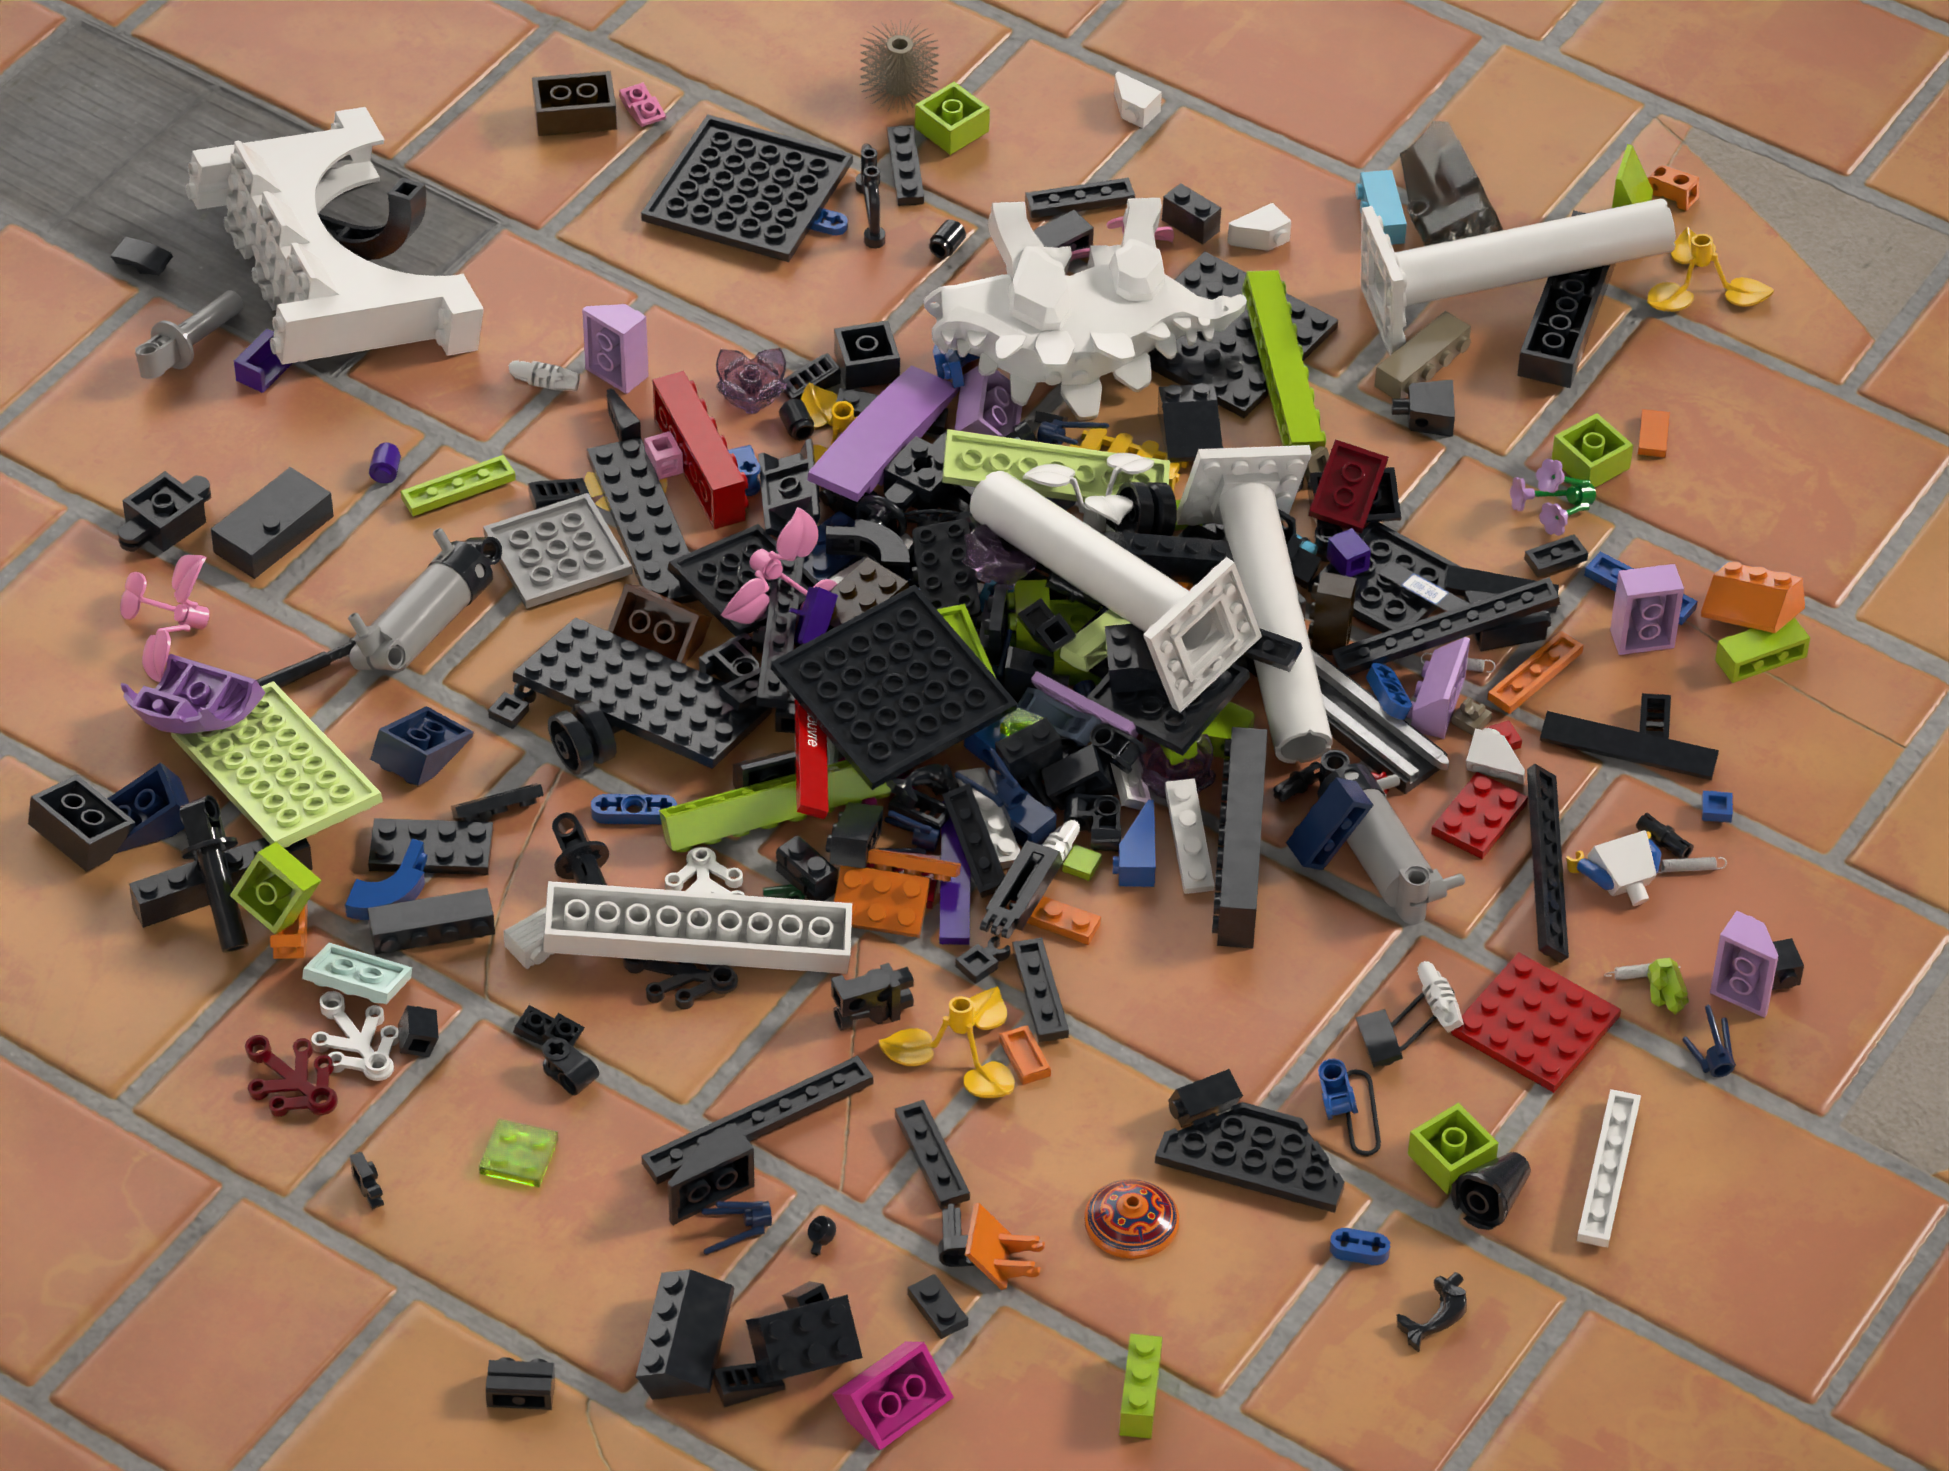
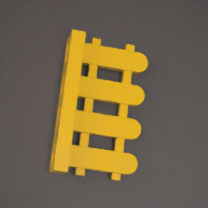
[1070,429,1189,493]

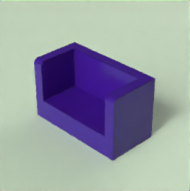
[234,329,293,393]

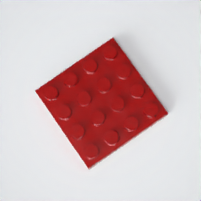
[1451,952,1621,1093]

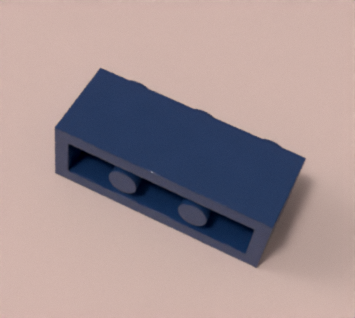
[1286,777,1374,870]

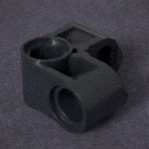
[1063,793,1121,852]

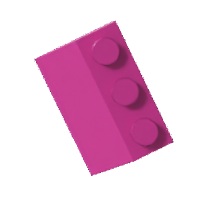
[832,1341,954,1450]

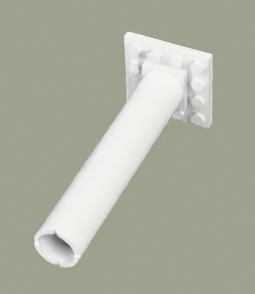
[1360,198,1676,356]
[1177,445,1333,763]
[969,471,1262,713]

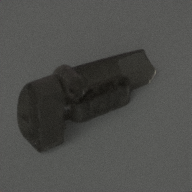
[1400,121,1503,246]

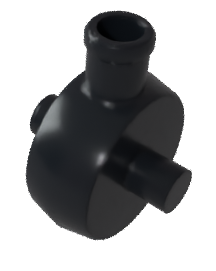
[808,1216,836,1255]

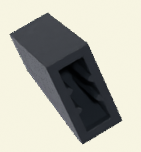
[1464,590,1551,652]

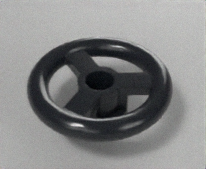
[855,495,907,537]

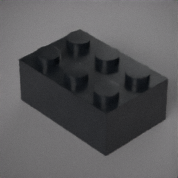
[746,1295,863,1383]

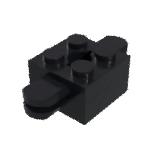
[884,433,959,516]
[117,471,212,552]

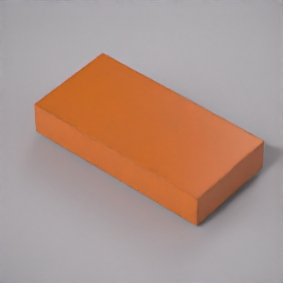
[1638,409,1670,458]
[999,1025,1051,1085]

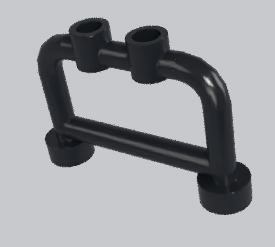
[856,143,885,249]

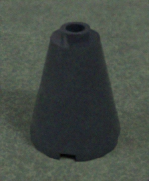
[1451,1152,1531,1230]

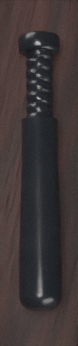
[256,637,356,688]

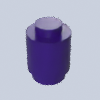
[369,442,401,484]

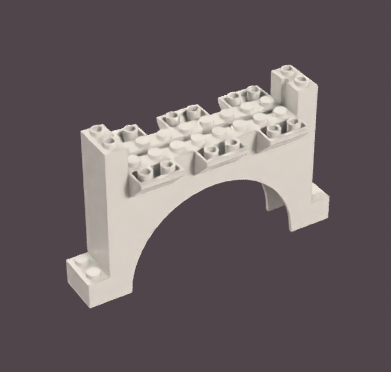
[186,107,484,365]

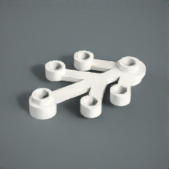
[665,847,745,895]
[311,991,399,1081]

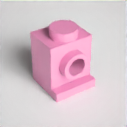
[644,431,683,480]

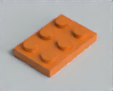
[834,865,930,938]

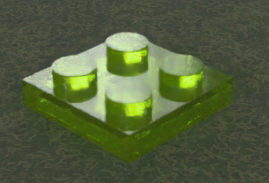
[479,1119,558,1187]

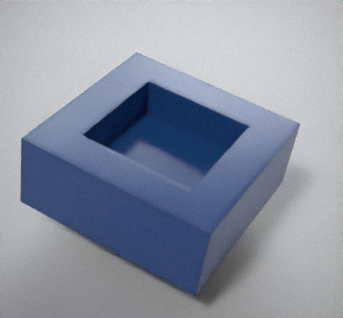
[1702,791,1733,823]

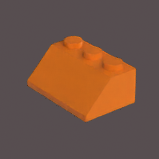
[1701,562,1805,633]

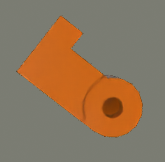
[1648,166,1699,211]

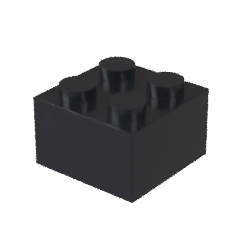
[834,320,900,389]

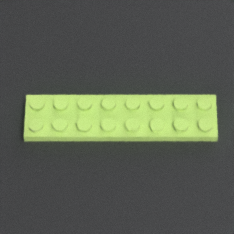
[942,429,1170,502]

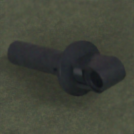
[180,795,249,953]
[552,812,609,885]

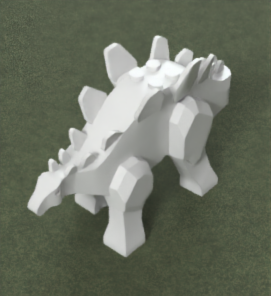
[924,198,1247,421]

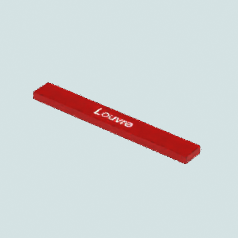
[795,647,829,819]

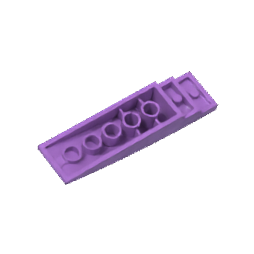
[807,365,960,502]

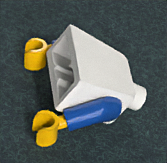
[1566,830,1662,906]

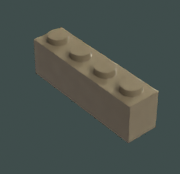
[1374,311,1471,399]

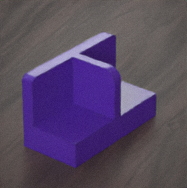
[789,587,838,645]

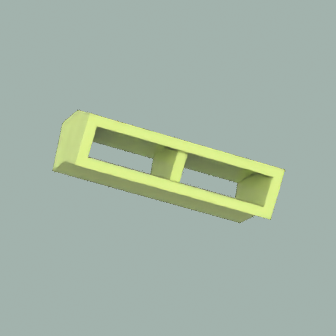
[1060,609,1131,672]

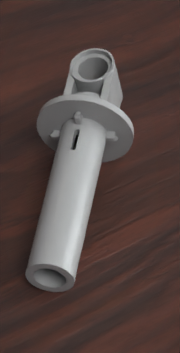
[135,290,244,379]

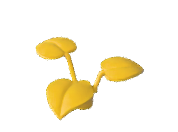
[1647,227,1774,312]
[801,382,857,462]
[879,986,1015,1098]

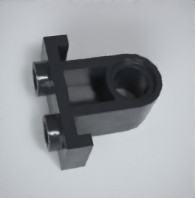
[699,632,759,683]

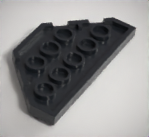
[1155,1102,1345,1213]

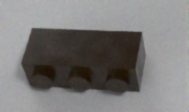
[1308,572,1357,656]

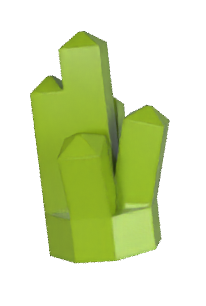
[1647,958,1689,1015]

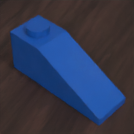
[1113,800,1156,887]

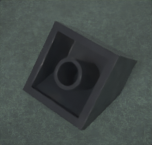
[732,750,796,789]

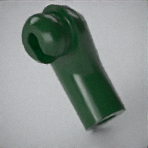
[763,884,805,900]

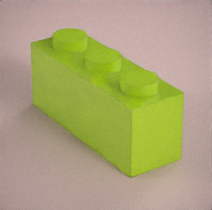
[1715,617,1811,683]
[1119,1333,1162,1439]

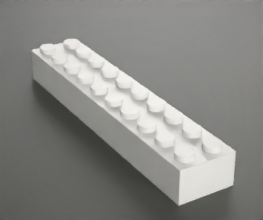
[543,881,852,974]

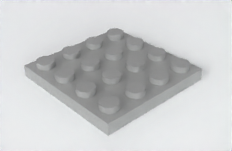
[483,493,632,609]

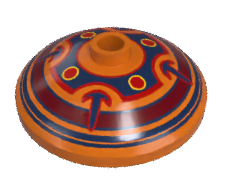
[1084,1179,1179,1259]

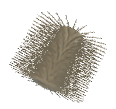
[860,19,939,112]

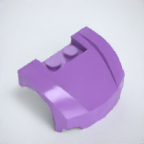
[121,654,265,734]

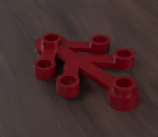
[245,1035,338,1117]

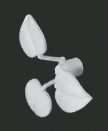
[1023,453,1154,532]

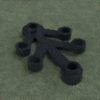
[623,958,738,1009]

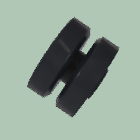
[1114,482,1177,536]
[548,700,617,775]

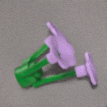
[1510,459,1596,536]

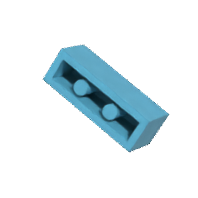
[1355,170,1407,245]

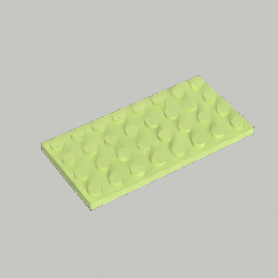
[171,681,383,848]

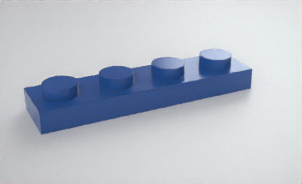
[1584,551,1698,626]

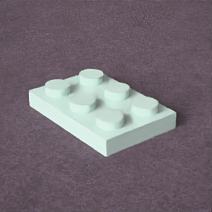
[302,943,412,1004]

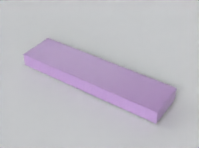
[1031,671,1139,738]

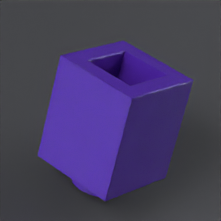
[1326,528,1371,577]

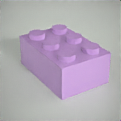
[1610,564,1684,655]

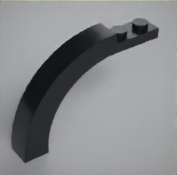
[318,177,426,260]

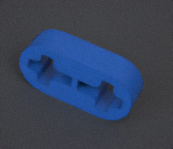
[1330,1228,1390,1265]

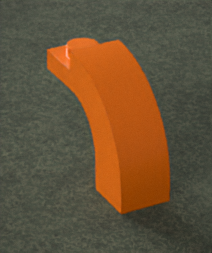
[270,902,308,959]

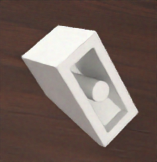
[1114,72,1162,128]
[1228,203,1291,251]
[1466,728,1525,784]

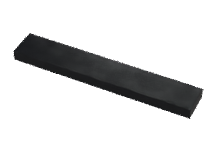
[1540,711,1719,781]

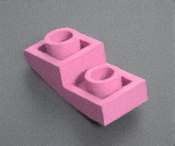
[619,82,666,127]

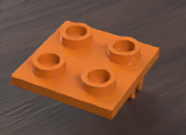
[965,1203,1045,1290]

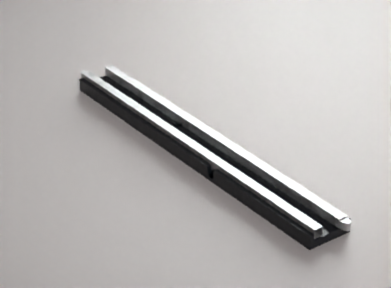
[1083,517,1449,794]

